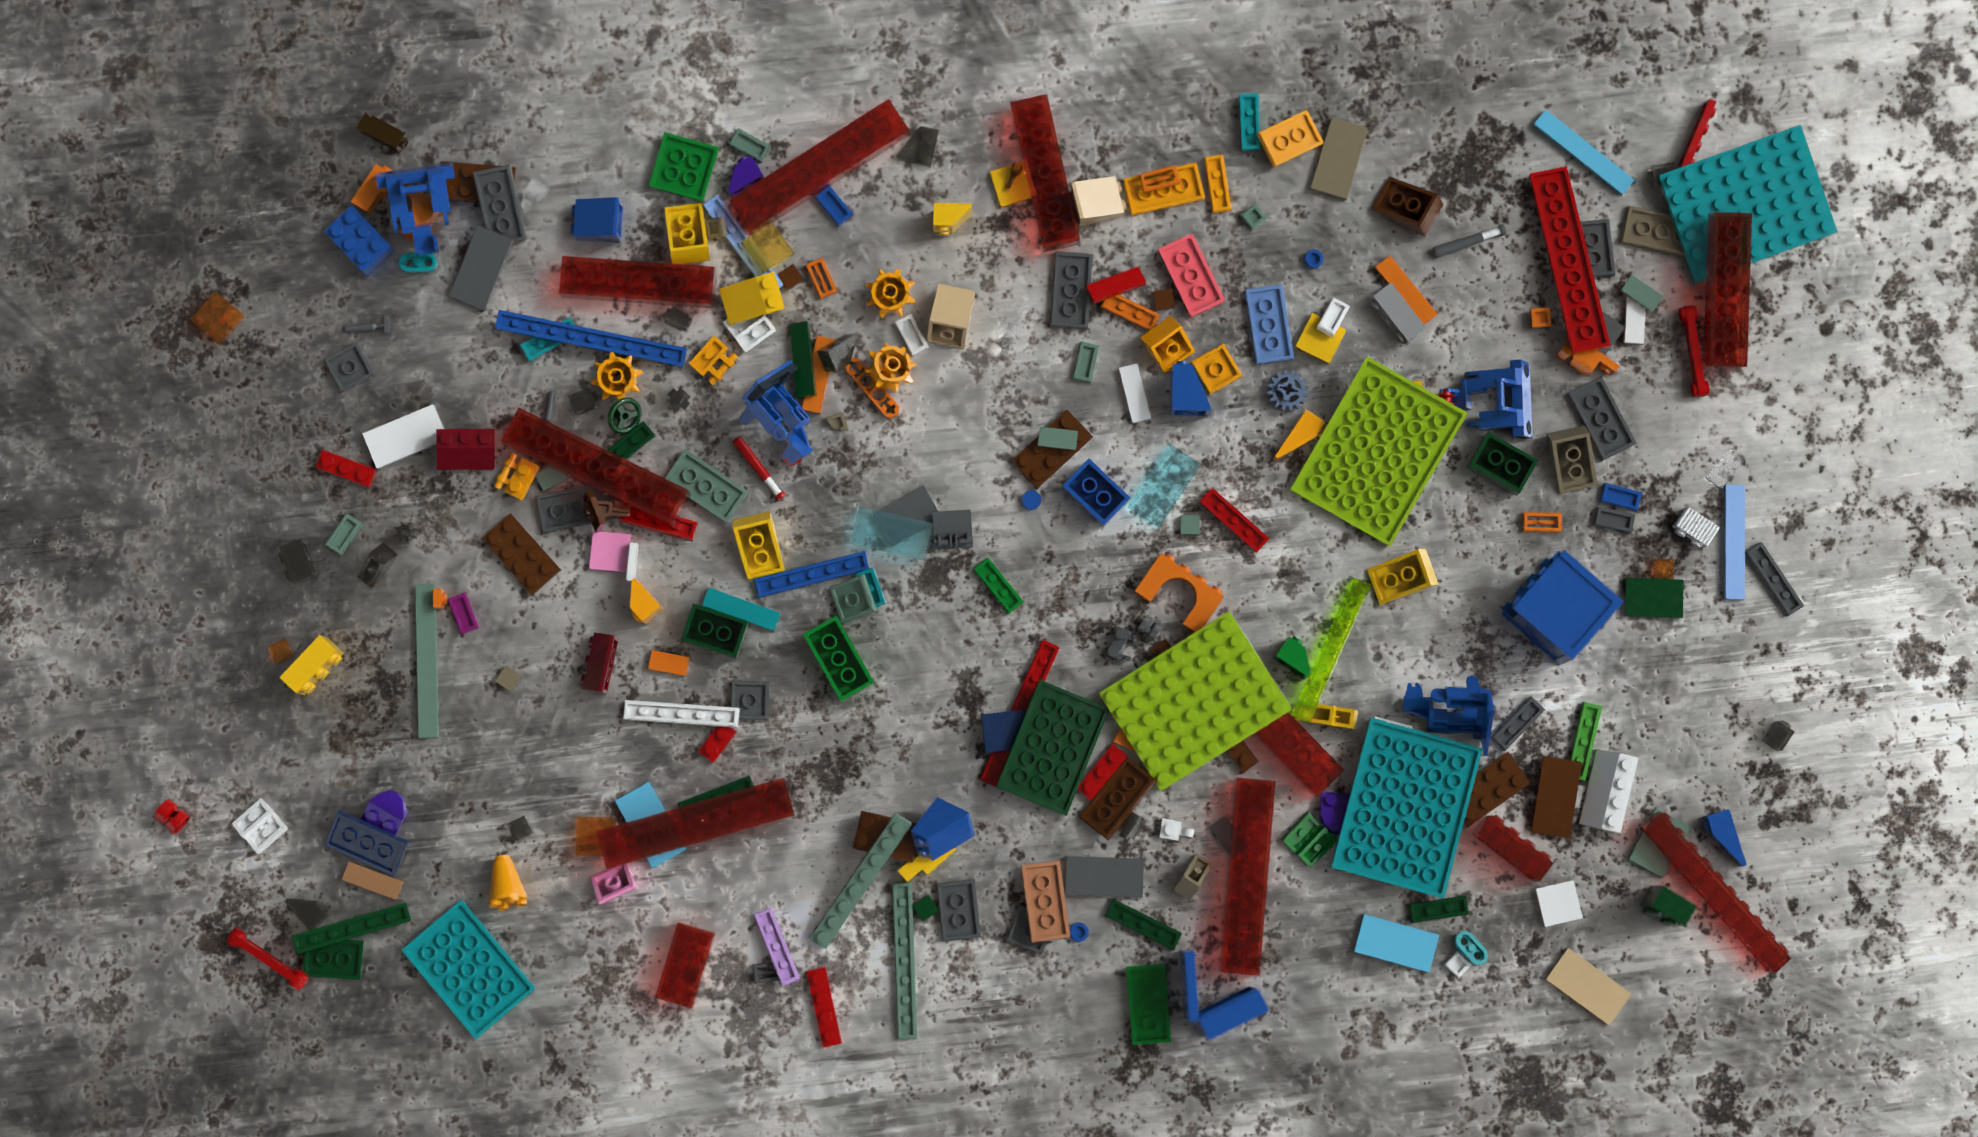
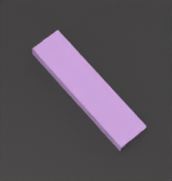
[754,907,801,987]

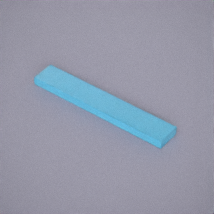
[1533,110,1635,196]

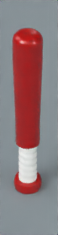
[733,436,786,501]

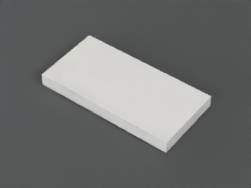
[363,404,444,469]

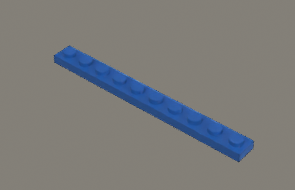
[495,310,687,368]

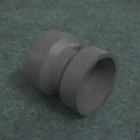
[1137,615,1163,641]

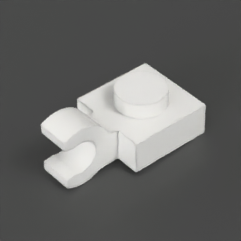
[1159,818,1194,841]

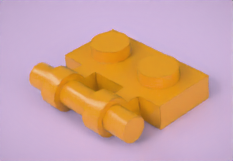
[689,336,738,385]
[494,453,540,501]

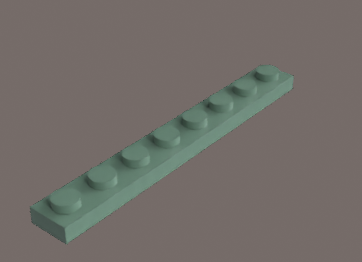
[810,812,911,949]

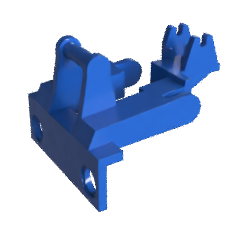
[376,163,455,256]
[1402,675,1494,756]

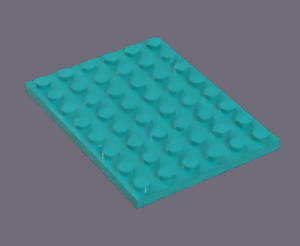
[1657,124,1838,283]
[1331,717,1483,899]

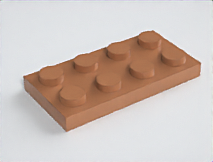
[1021,861,1070,943]

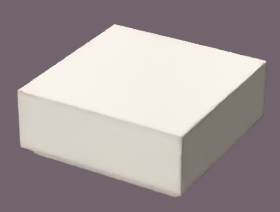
[1444,951,1472,978]

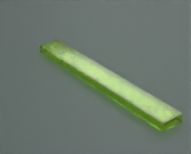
[1291,577,1371,724]

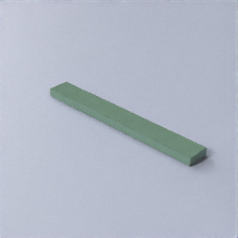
[415,584,439,738]
[892,882,917,1039]

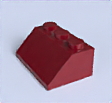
[436,429,495,470]
[580,632,619,695]

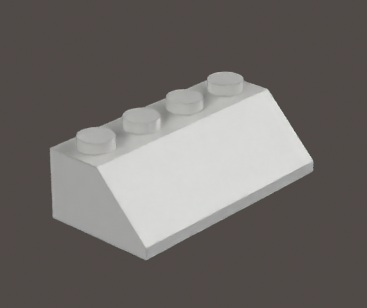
[1579,749,1638,834]

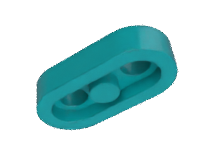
[399,253,438,273]
[1454,931,1488,966]

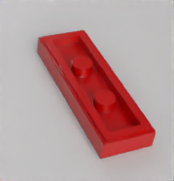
[1086,266,1146,304]

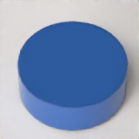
[1304,249,1323,269]
[1022,490,1041,510]
[1070,922,1089,942]

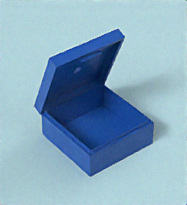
[1179,950,1269,1040]

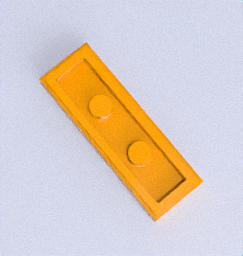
[1204,154,1232,214]

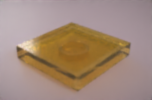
[741,222,795,274]

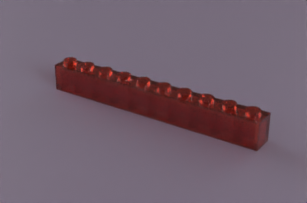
[1640,812,1792,974]

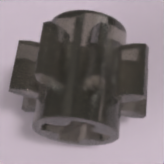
[667,388,690,411]
[393,521,418,545]

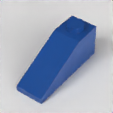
[1702,809,1747,867]

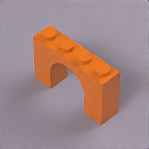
[351,164,440,243]
[1134,553,1225,633]

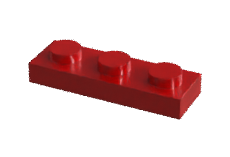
[316,450,377,488]
[1077,744,1128,800]

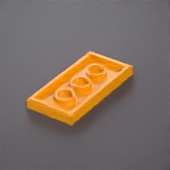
[1123,162,1205,216]

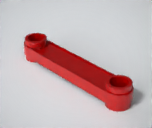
[1679,305,1710,398]
[226,927,309,990]

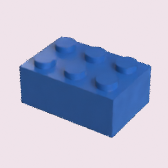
[324,205,395,276]
[1062,458,1131,528]

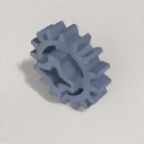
[1267,370,1309,412]

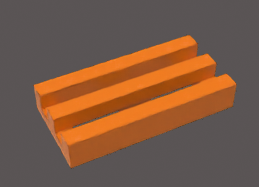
[1139,165,1180,194]
[805,257,838,300]
[1522,512,1562,533]

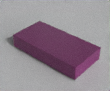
[448,592,480,635]

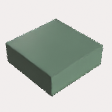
[1240,203,1267,231]
[1180,515,1200,535]

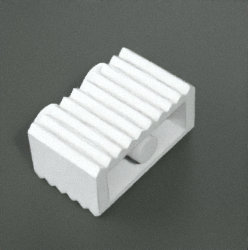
[1672,506,1720,548]

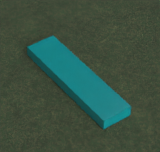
[702,587,781,631]

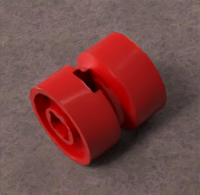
[152,799,190,835]

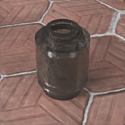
[663,306,693,332]
[1118,812,1144,841]

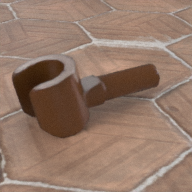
[1005,162,1023,190]

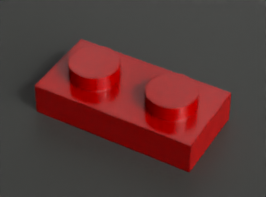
[698,726,737,763]

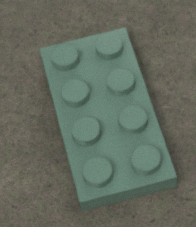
[664,449,749,523]

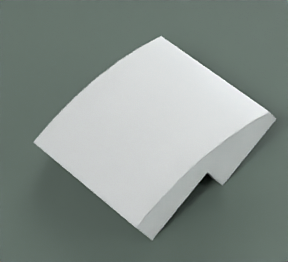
[723,315,776,353]
[232,798,288,855]

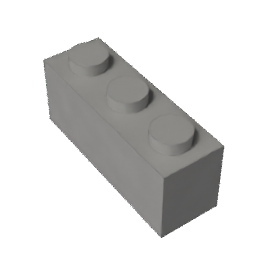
[1371,283,1426,344]

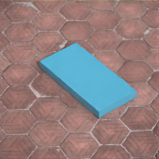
[615,782,687,868]
[1354,914,1439,973]

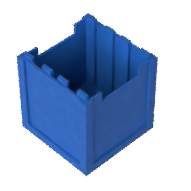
[1501,550,1624,665]

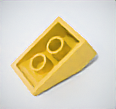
[664,203,710,266]
[719,272,785,326]
[733,511,785,580]
[1367,549,1439,605]

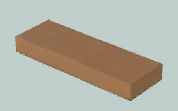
[342,861,404,900]

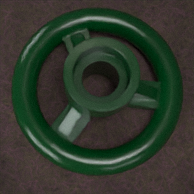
[608,397,642,434]

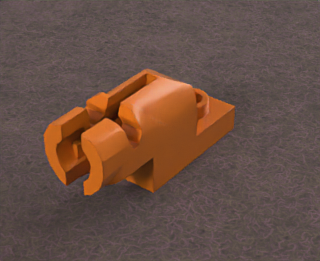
[1556,341,1620,376]

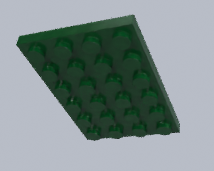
[995,679,1109,816]

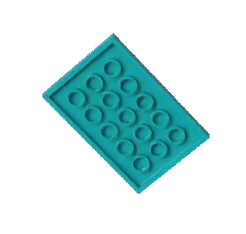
[402,899,537,1040]

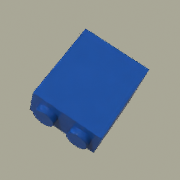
[570,197,623,243]
[1170,361,1211,416]
[911,797,975,861]

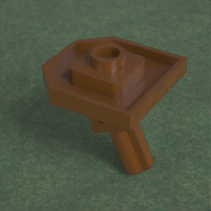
[583,490,630,533]

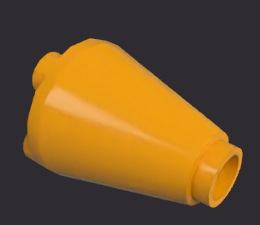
[488,855,527,911]

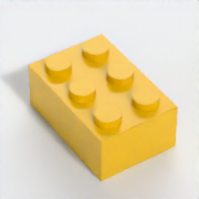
[279,635,344,696]

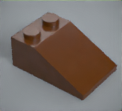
[1372,176,1444,237]
[853,811,917,863]

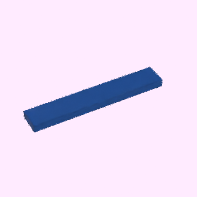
[754,551,870,598]

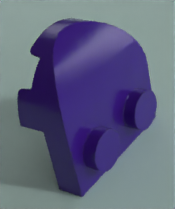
[361,790,409,835]
[1319,791,1350,835]

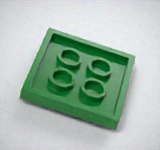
[649,132,720,203]

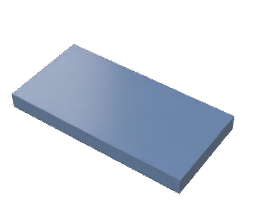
[1244,284,1294,365]

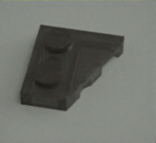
[895,126,939,168]

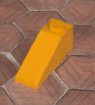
[1273,409,1325,461]

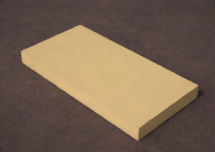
[1545,948,1632,1026]

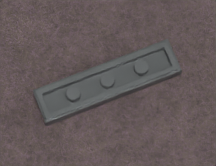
[1745,542,1804,617]

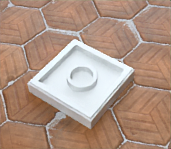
[1535,880,1583,927]

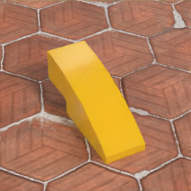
[1294,701,1358,730]
[897,848,956,882]

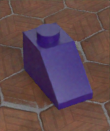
[728,156,764,198]

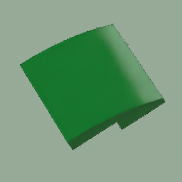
[1280,812,1337,868]

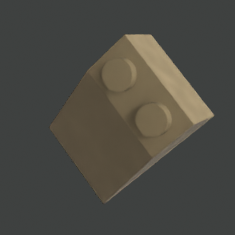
[1547,425,1598,494]

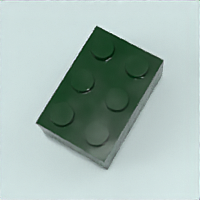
[1466,432,1539,496]
[681,603,750,659]
[1639,886,1697,928]

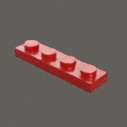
[1677,98,1717,169]
[1199,487,1270,553]
[619,502,698,542]
[806,967,842,1048]

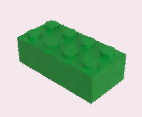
[803,615,875,702]

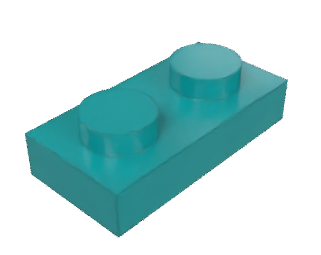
[855,568,887,608]

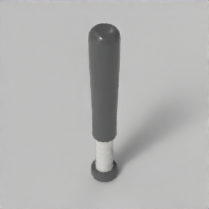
[1432,224,1506,258]

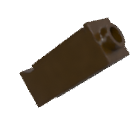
[357,112,409,153]

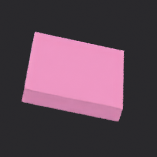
[589,531,632,573]

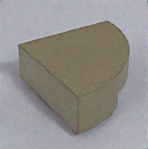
[825,412,849,432]

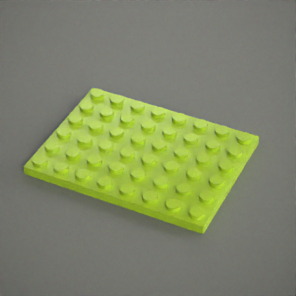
[1290,356,1468,546]
[1099,611,1292,791]

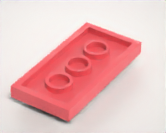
[1158,233,1225,318]

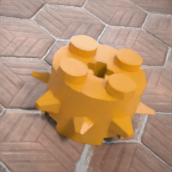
[865,268,916,318]
[865,343,916,392]
[591,352,643,400]

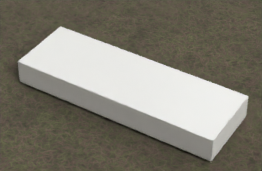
[1624,296,1646,345]
[1119,364,1151,424]

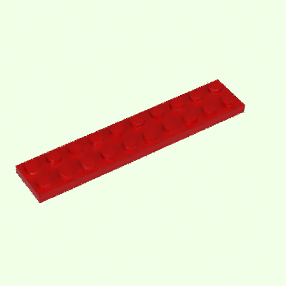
[1529,166,1611,355]

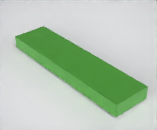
[1569,702,1603,781]

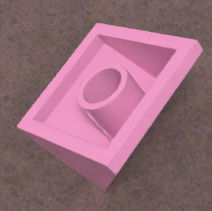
[591,861,638,904]

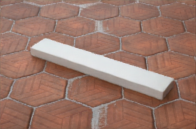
[623,700,740,728]

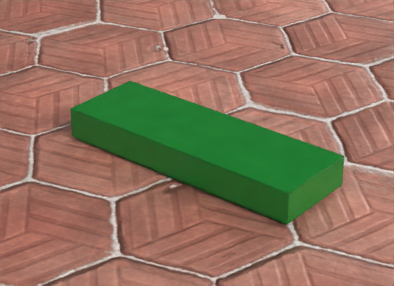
[973,557,1024,614]

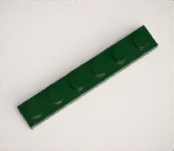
[291,902,411,954]

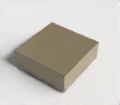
[705,217,727,238]
[495,665,523,692]

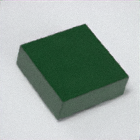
[913,895,939,921]

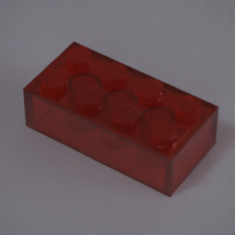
[1472,815,1554,882]
[655,922,717,1009]

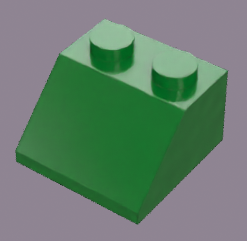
[1273,636,1311,679]

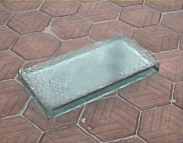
[1127,443,1201,528]
[850,506,933,561]

